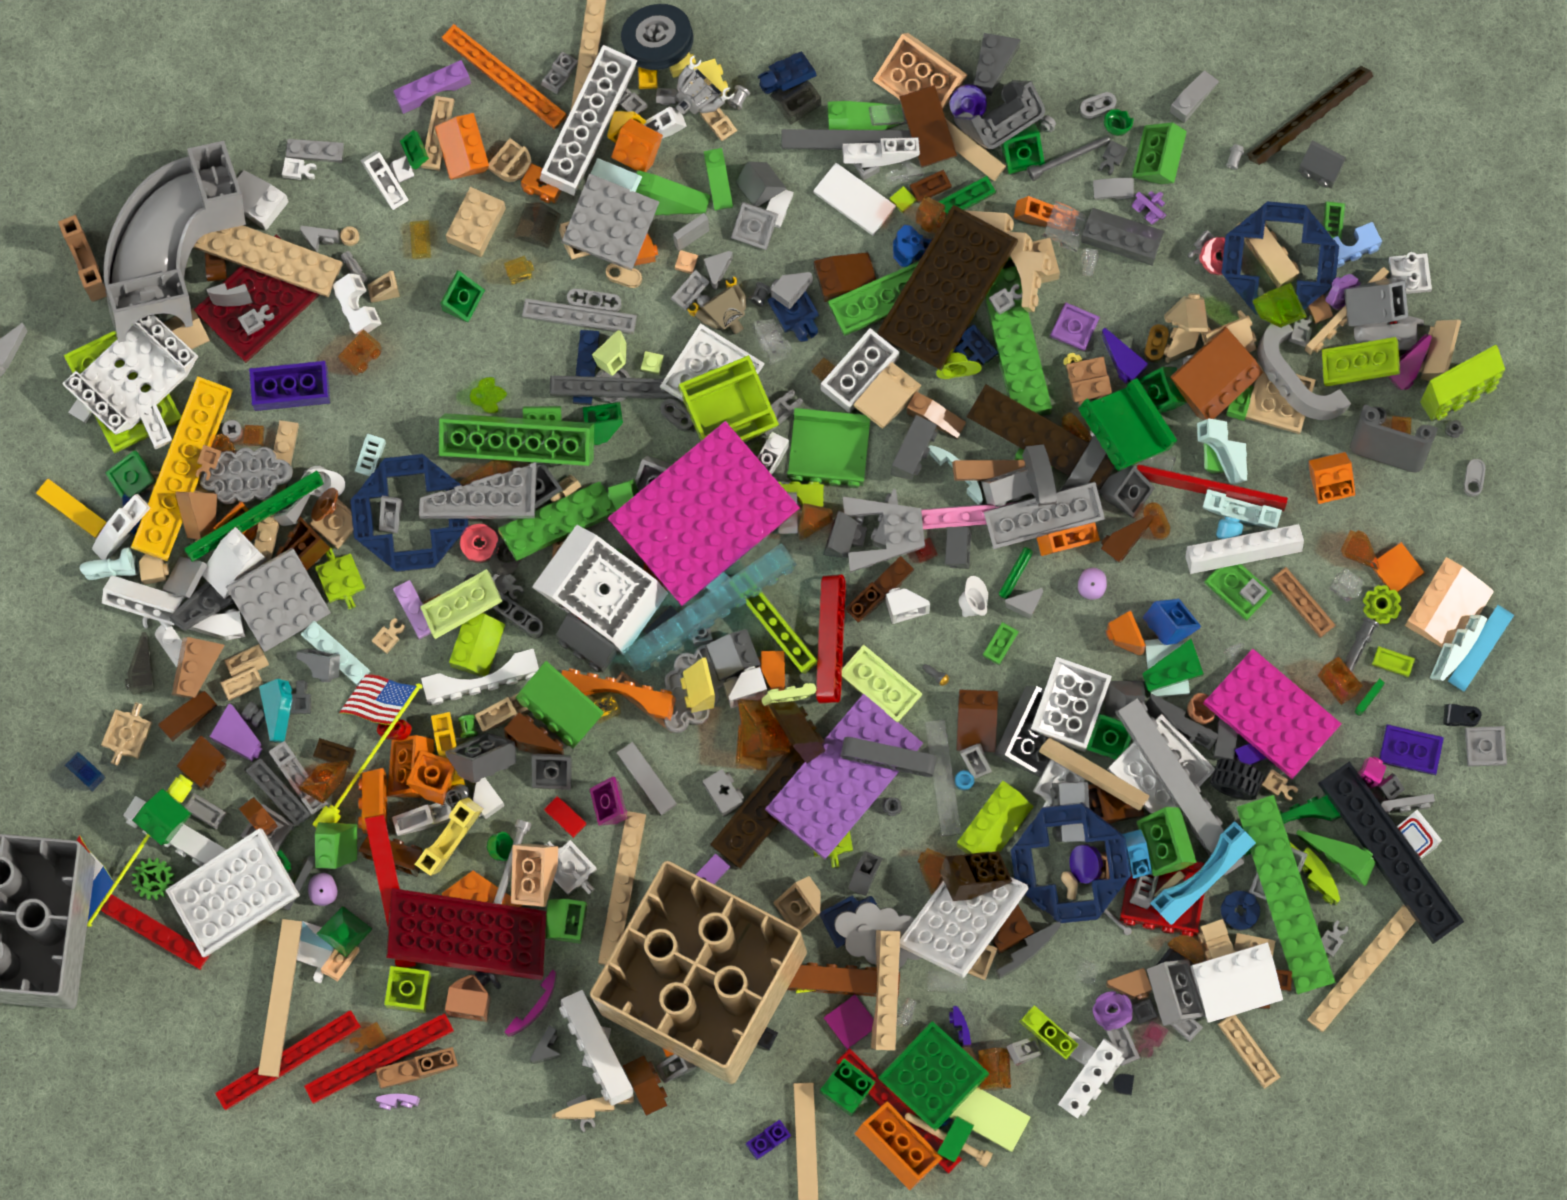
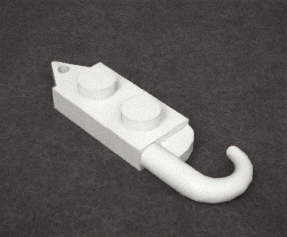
[143,617,182,667]

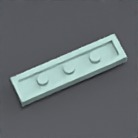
[301,621,370,686]

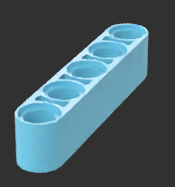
[1448,605,1514,692]

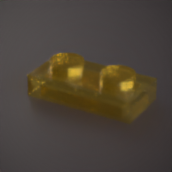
[410,220,431,259]

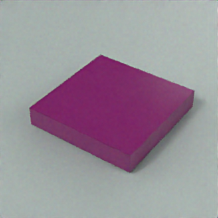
[823,995,874,1050]

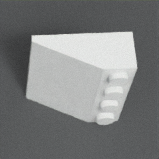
[1031,657,1112,752]
[1190,943,1283,1023]

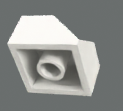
[723,666,767,708]

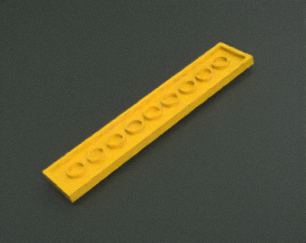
[131,376,233,561]

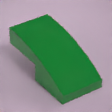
[937,1116,974,1163]

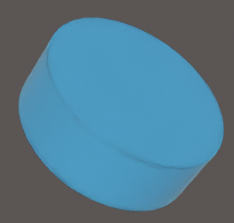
[955,770,974,790]

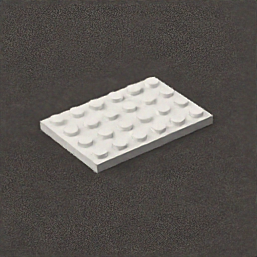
[166,828,300,957]
[900,854,1028,978]

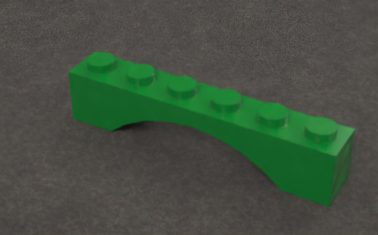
[1240,795,1341,856]

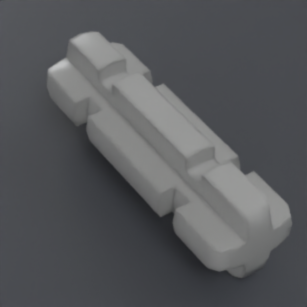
[341,251,368,284]

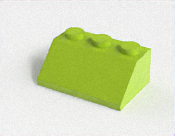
[449,613,505,677]

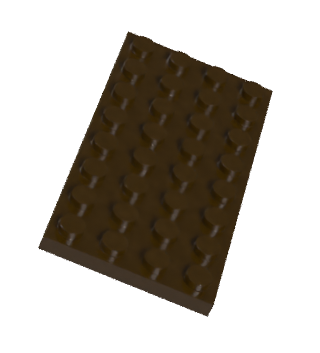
[877,205,1018,371]

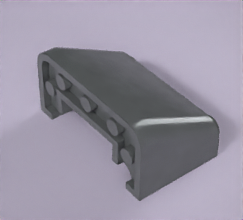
[953,80,1045,149]
[1350,405,1438,473]

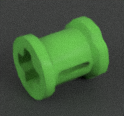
[458,715,478,738]

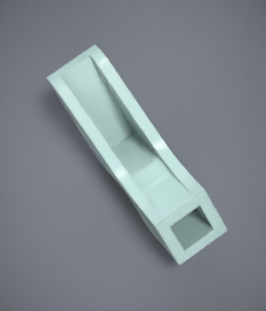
[1197,419,1247,485]

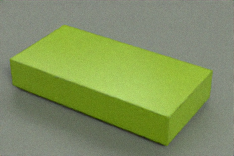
[1372,646,1415,678]

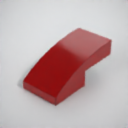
[544,796,587,838]

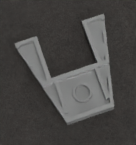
[843,497,925,573]

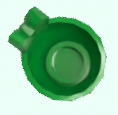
[486,832,523,861]

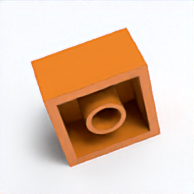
[611,118,663,172]

